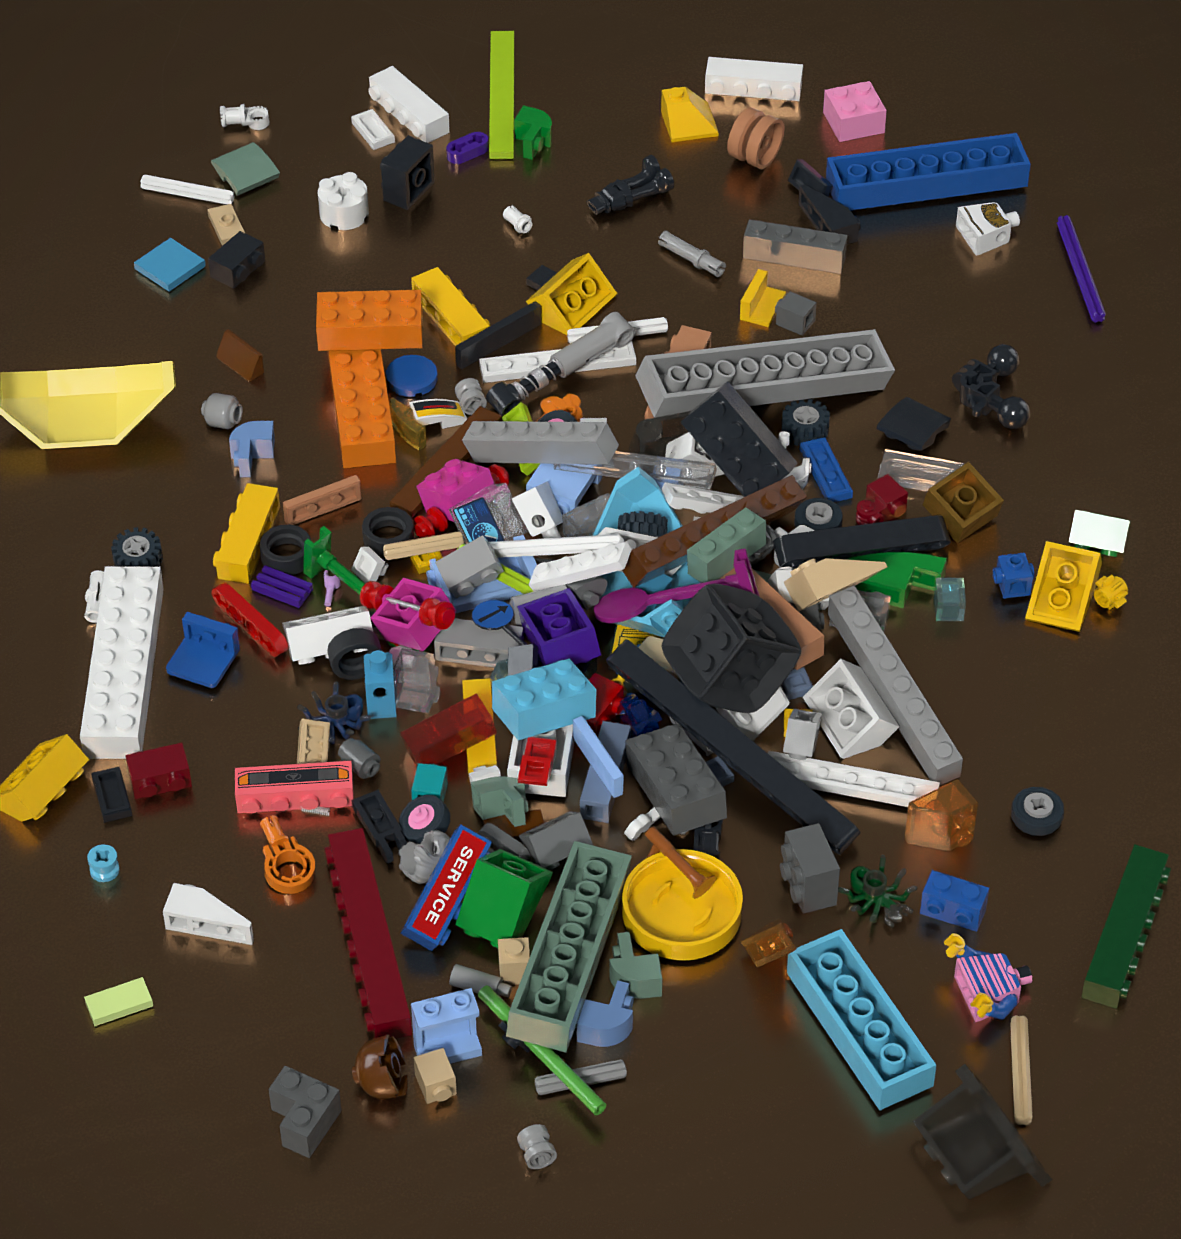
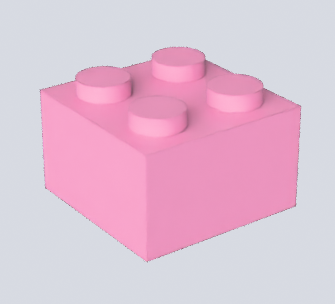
[823,81,887,142]

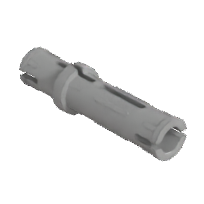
[658,231,726,277]

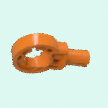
[260,815,315,894]

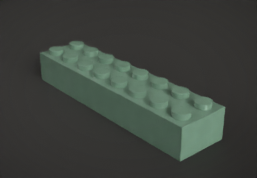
[506,841,632,1052]

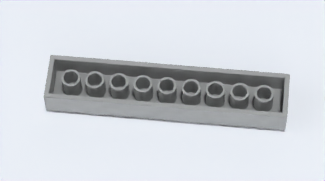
[635,330,895,418]

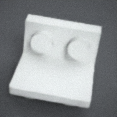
[716,687,790,741]

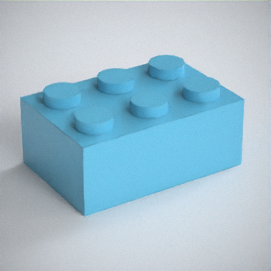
[492,659,596,741]

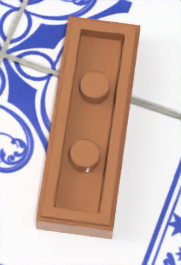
[283,475,362,525]

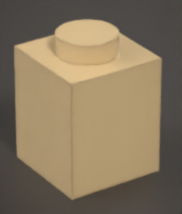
[498,938,530,985]
[414,1048,457,1104]

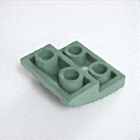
[211,142,280,196]

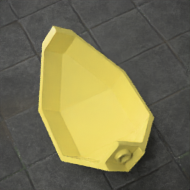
[0,361,176,449]

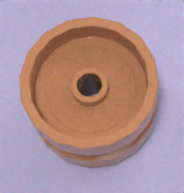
[727,107,785,170]

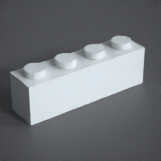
[705,57,803,101]
[369,66,449,143]

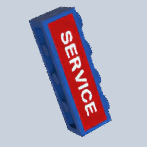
[400,825,492,951]

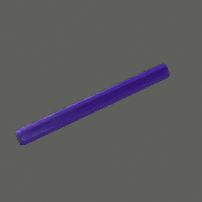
[1057,215,1106,323]

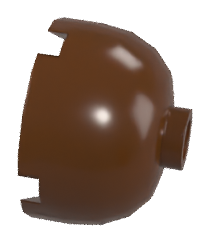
[352,1035,408,1099]

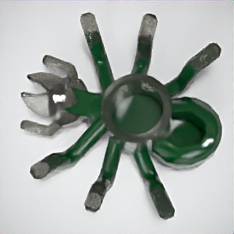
[838,855,918,928]

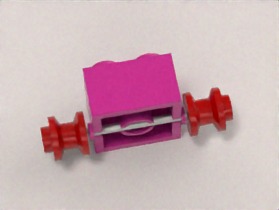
[414,459,509,538]
[360,578,456,652]

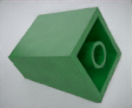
[455,849,553,948]

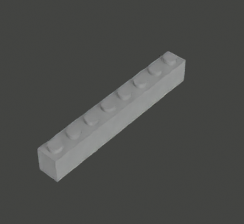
[828,586,963,786]

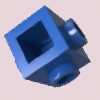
[993,553,1035,599]

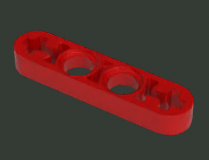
[211,582,288,657]

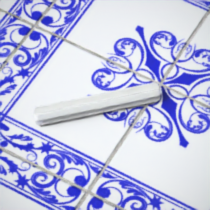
[140,175,234,205]
[567,317,668,344]

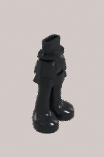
[587,155,674,215]

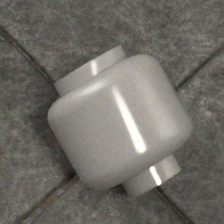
[201,393,243,429]

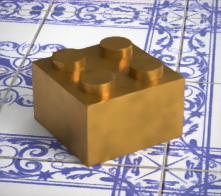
[922,462,1004,544]

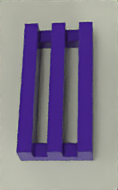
[251,566,313,608]

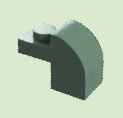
[471,776,528,827]
[609,932,662,999]

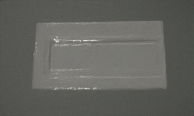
[877,449,964,491]

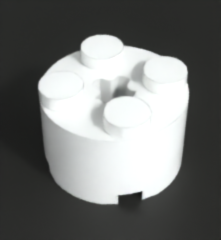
[318,172,369,230]

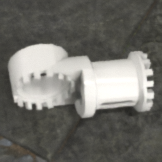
[220,104,270,130]

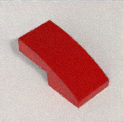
[518,737,557,786]

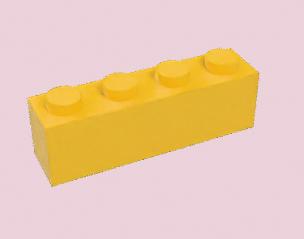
[411,267,491,346]
[213,483,280,584]

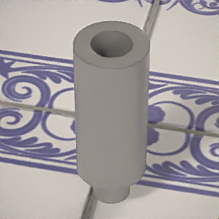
[449,964,512,997]

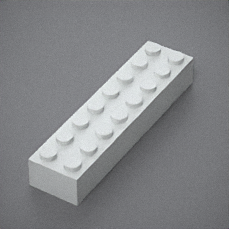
[80,566,164,759]

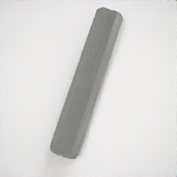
[535,1059,627,1095]

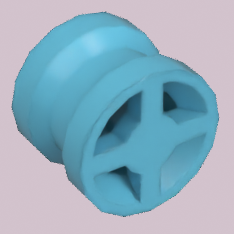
[87,844,120,882]

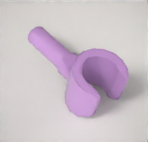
[324,570,341,606]

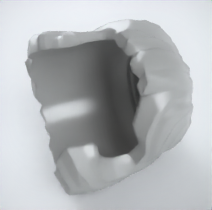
[398,830,450,884]

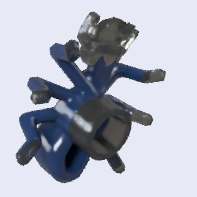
[297,682,371,745]

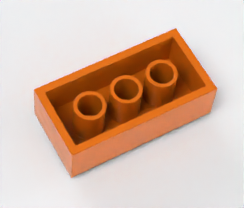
[316,290,422,351]

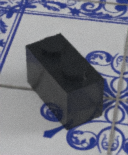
[208,231,265,289]

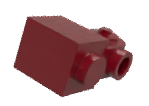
[855,474,908,525]

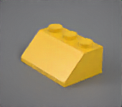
[526,253,617,335]
[0,734,89,822]

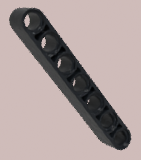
[773,515,951,569]

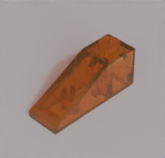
[741,918,797,967]

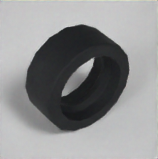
[362,507,414,558]
[260,524,311,575]
[327,628,382,680]

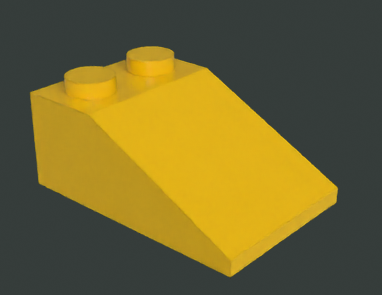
[1025,541,1102,632]

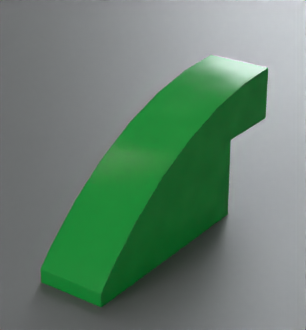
[845,552,947,608]

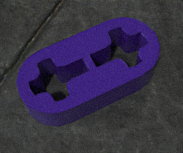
[446,132,489,164]

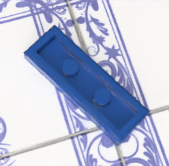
[800,437,853,502]

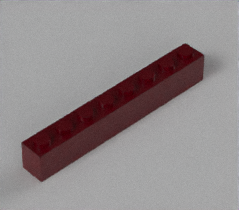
[324,828,412,1039]

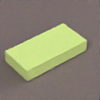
[84,977,153,1026]

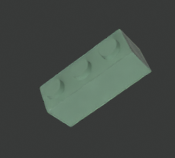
[687,507,766,583]

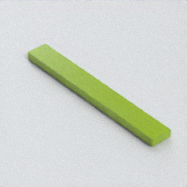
[489,31,514,159]

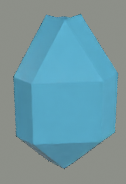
[593,466,700,637]

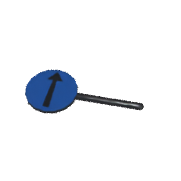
[472,600,528,646]

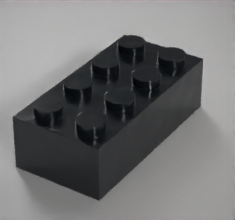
[681,381,797,497]

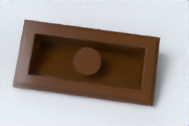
[217,329,264,381]

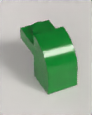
[514,105,552,160]

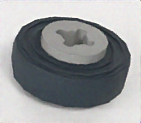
[794,498,843,531]
[1011,787,1064,836]

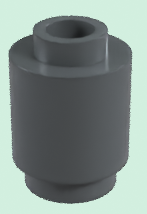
[338,738,381,779]

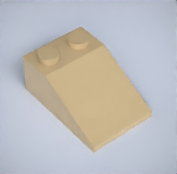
[784,558,887,612]

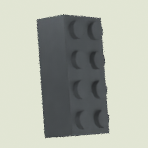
[625,723,727,836]

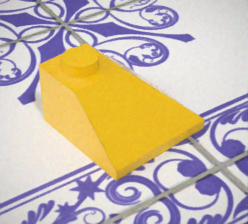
[661,87,719,142]

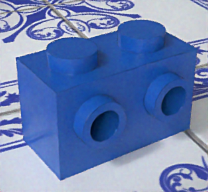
[920,870,989,932]

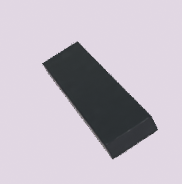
[455,301,542,370]

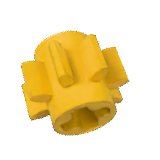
[1094,574,1128,610]

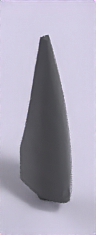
[534,558,608,611]

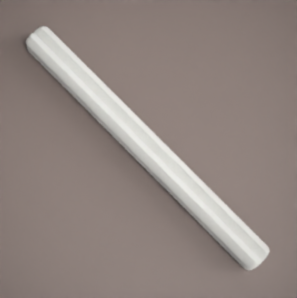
[489,534,624,558]

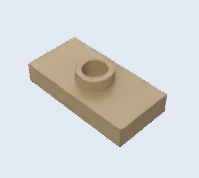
[207,204,245,246]
[297,719,330,764]

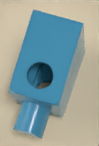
[364,650,396,719]

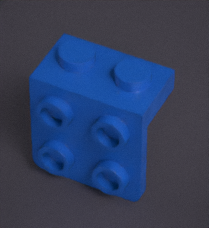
[166,612,240,688]

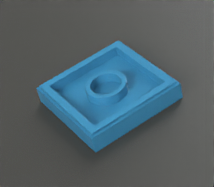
[134,238,206,291]

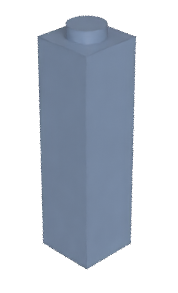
[580,721,631,823]

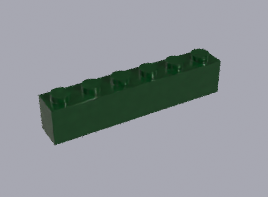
[1081,844,1172,1009]

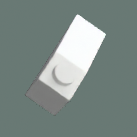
[163,883,254,945]

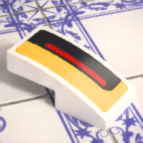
[409,399,467,429]

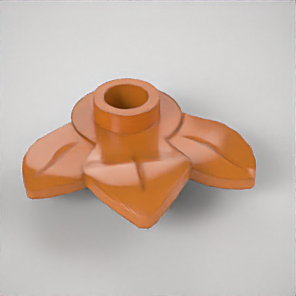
[535,393,583,422]

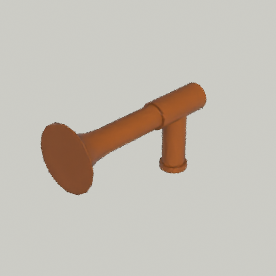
[645,826,716,899]

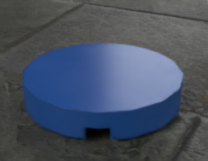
[386,355,438,397]

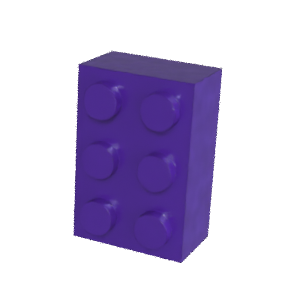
[517,588,601,666]

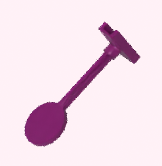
[593,548,760,623]

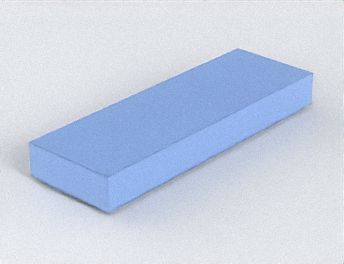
[573,716,624,798]

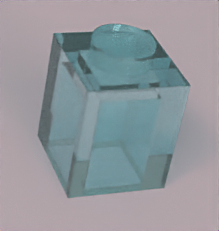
[934,578,966,621]

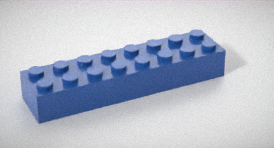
[826,133,1031,210]

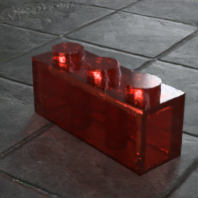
[400,693,497,766]

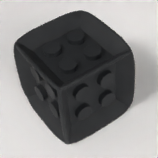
[661,584,801,713]

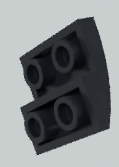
[876,397,951,451]

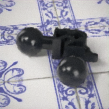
[952,344,1031,429]

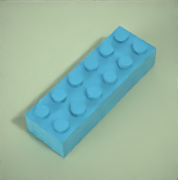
[787,929,936,1110]

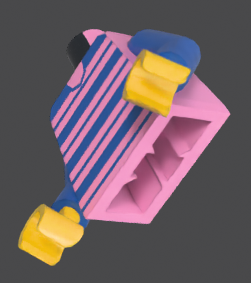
[944,933,1032,1022]

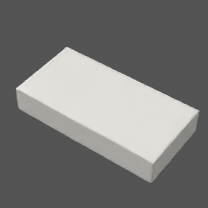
[351,109,395,150]

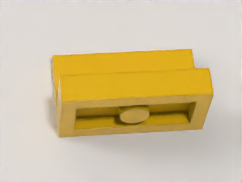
[740,269,786,327]

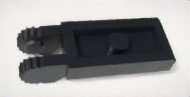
[351,790,407,863]

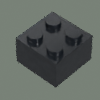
[380,135,435,210]

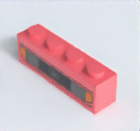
[235,761,354,813]

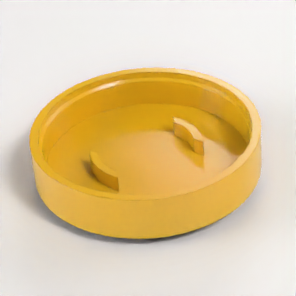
[622,849,743,960]

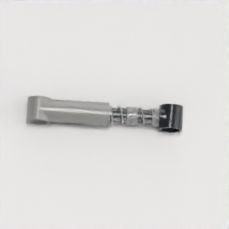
[486,312,635,417]

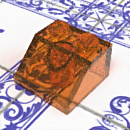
[905,779,978,851]

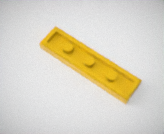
[462,679,497,774]

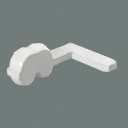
[624,807,687,840]

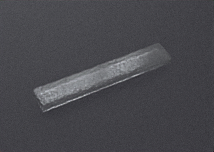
[553,451,717,489]

